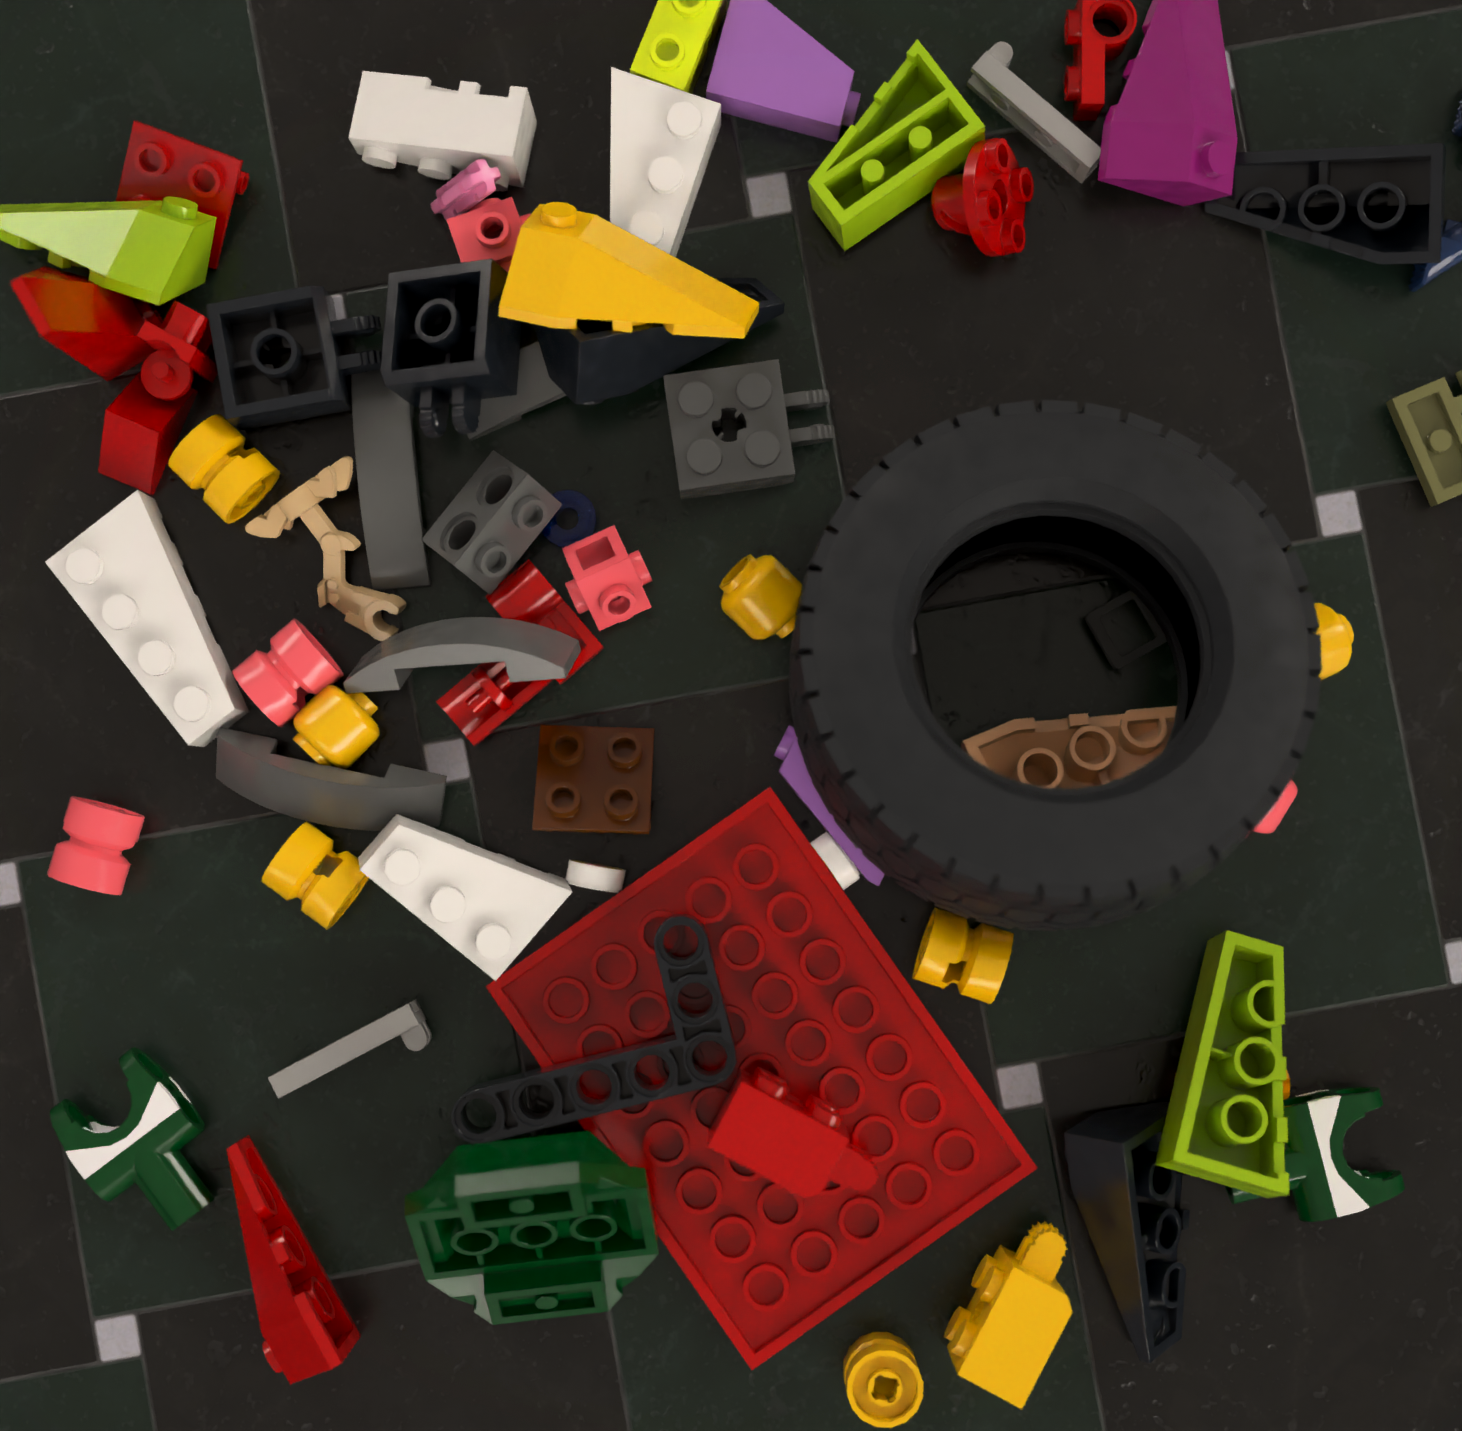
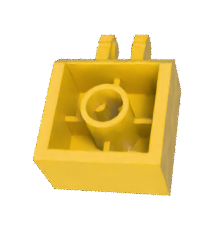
[944,1221,1072,1409]

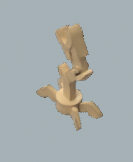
[245,456,407,641]

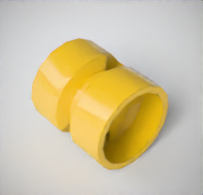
[168,414,280,524]
[261,822,369,930]
[912,908,1014,1004]
[843,1332,923,1428]

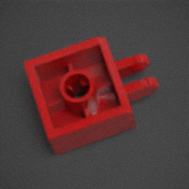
[707,1066,879,1199]

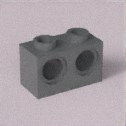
[421,450,563,594]

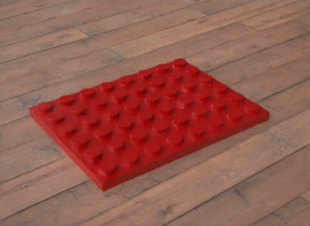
[485,787,1038,1370]

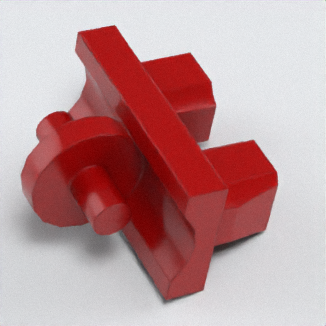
[137,301,218,401]
[436,661,554,746]

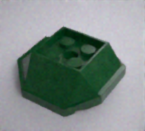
[405,1131,659,1325]

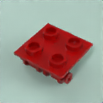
[116,120,249,269]

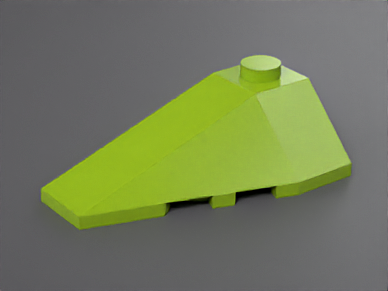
[0,196,217,306]

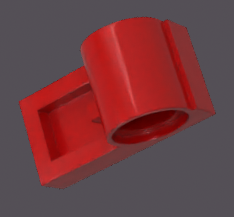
[1064,0,1137,121]
[485,559,604,685]

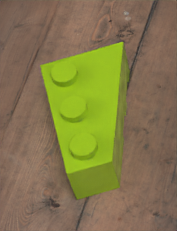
[808,39,985,251]

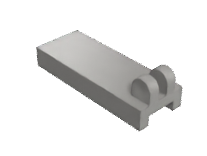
[966,41,1101,184]
[268,999,432,1099]

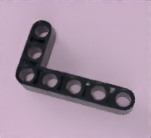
[451,914,736,1144]

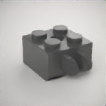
[663,359,835,500]

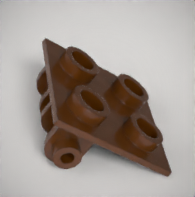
[532,725,655,835]

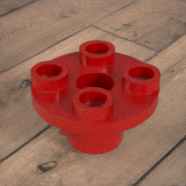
[931,138,1034,257]

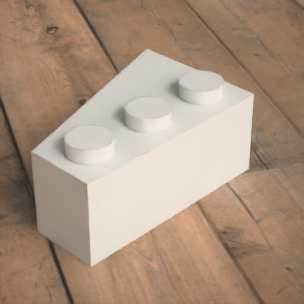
[610,67,721,258]
[348,71,537,191]
[358,814,573,981]

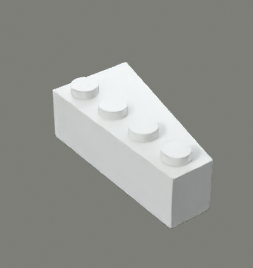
[45,490,249,747]

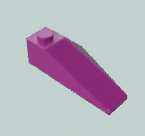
[1098,0,1238,206]

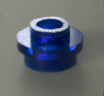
[542,490,597,547]

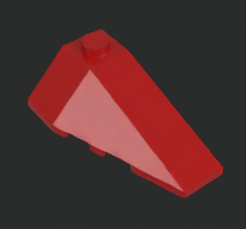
[10,266,163,381]
[226,1135,361,1384]

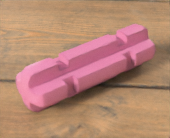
[431,159,501,221]

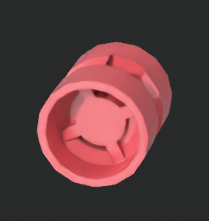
[232,618,344,728]
[47,796,145,895]

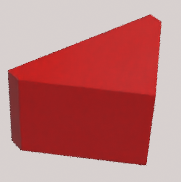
[98,371,198,496]

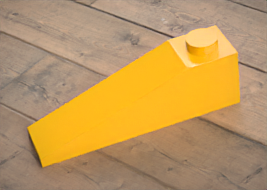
[499,202,759,339]

